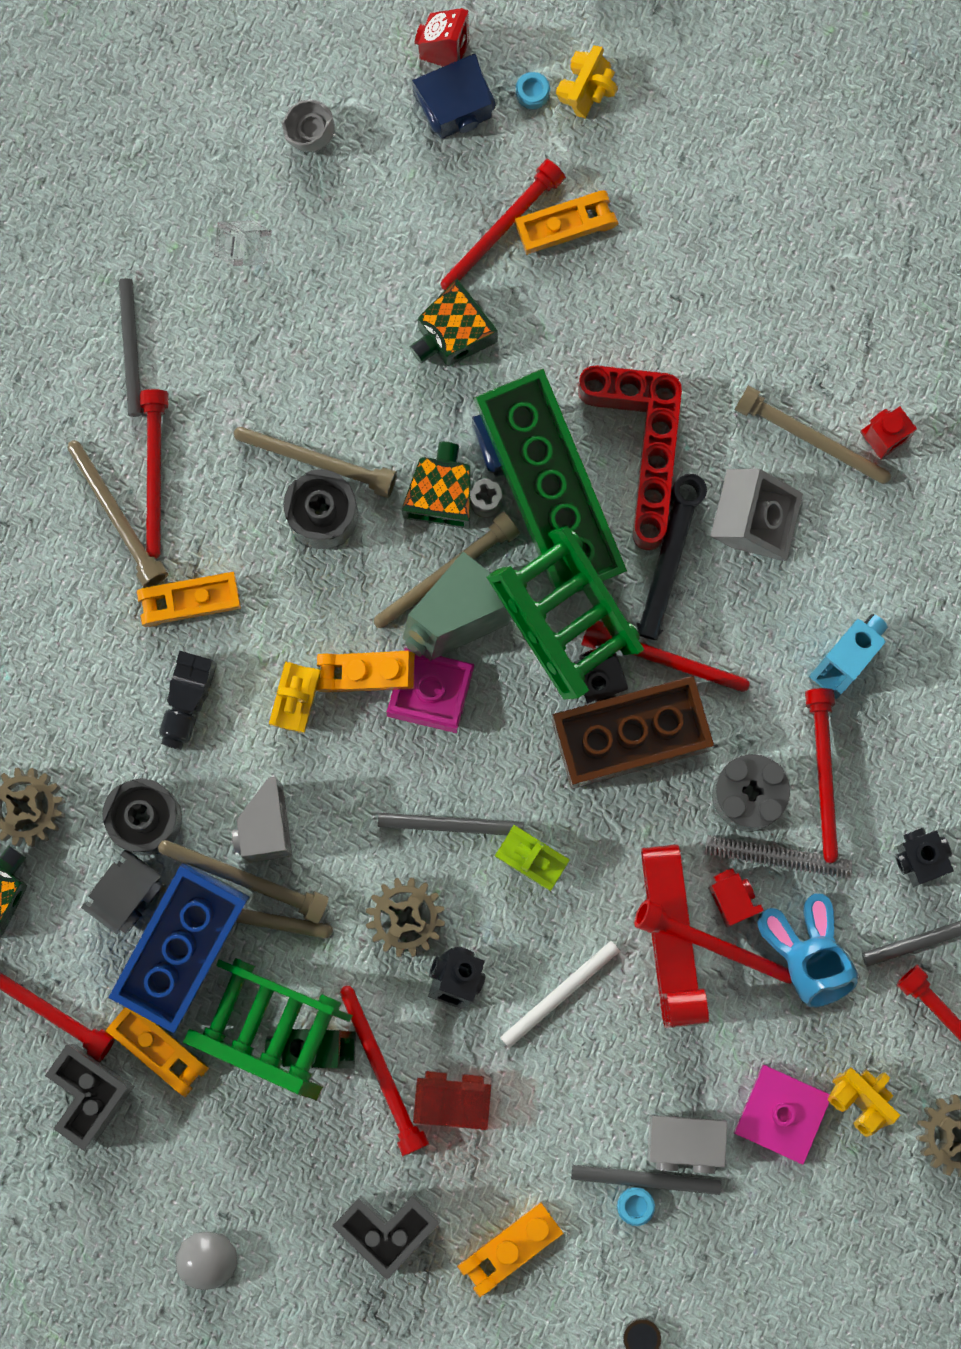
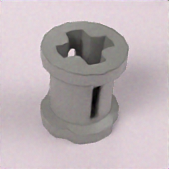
[470,479,502,518]

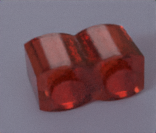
[413,1071,492,1130]

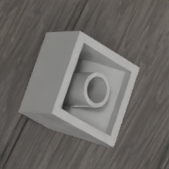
[710,469,803,561]
[232,776,293,863]

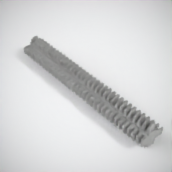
[705,835,852,879]

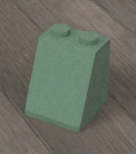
[402,552,512,661]

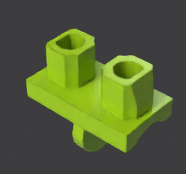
[494,825,570,892]

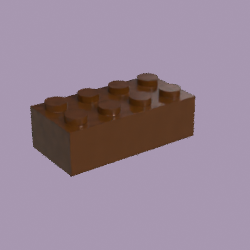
[551,676,714,790]

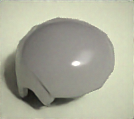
[282,99,335,152]
[175,1232,238,1290]

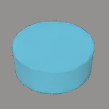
[516,72,550,109]
[617,1187,655,1226]

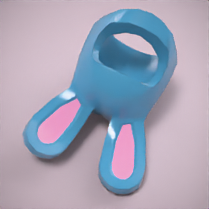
[757,893,858,1008]

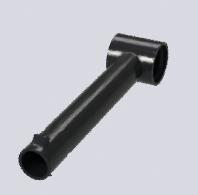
[636,474,707,640]

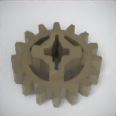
[0,768,66,847]
[366,877,445,958]
[916,1094,961,1177]

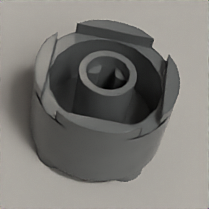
[283,469,358,549]
[712,754,790,832]
[102,778,182,856]
[81,850,164,935]

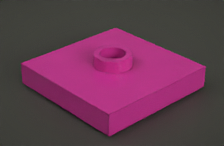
[387,648,475,733]
[733,1065,830,1165]

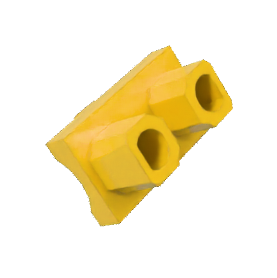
[556,45,618,119]
[269,661,321,734]
[827,1067,901,1137]

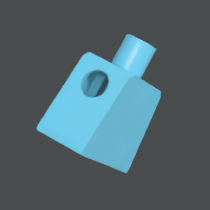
[809,614,888,700]

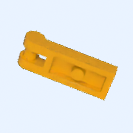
[515,190,619,255]
[136,572,241,627]
[316,651,415,693]
[105,1007,209,1097]
[457,1202,564,1298]

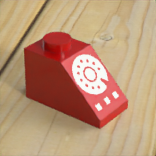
[415,8,469,67]

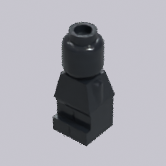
[159,651,217,750]

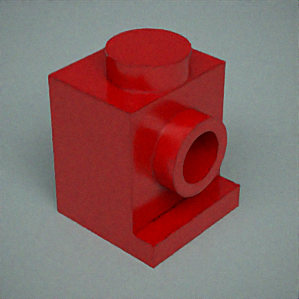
[860,406,917,459]
[708,868,764,928]

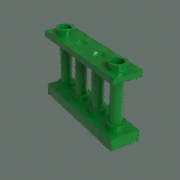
[486,526,644,700]
[183,958,353,1101]

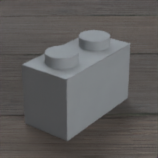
[647,1115,727,1174]

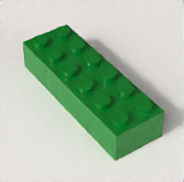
[473,369,627,593]

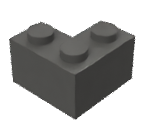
[45,1044,135,1151]
[332,1194,441,1280]

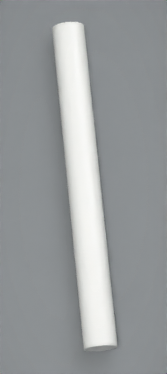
[500,941,620,1049]

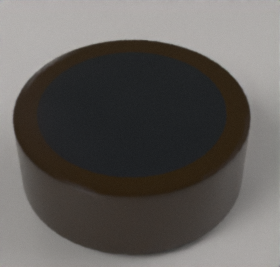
[623,1318,661,1349]

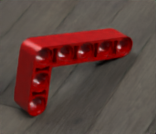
[578,365,682,551]
[641,844,709,1028]

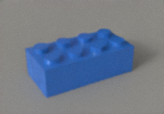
[108,863,250,1033]

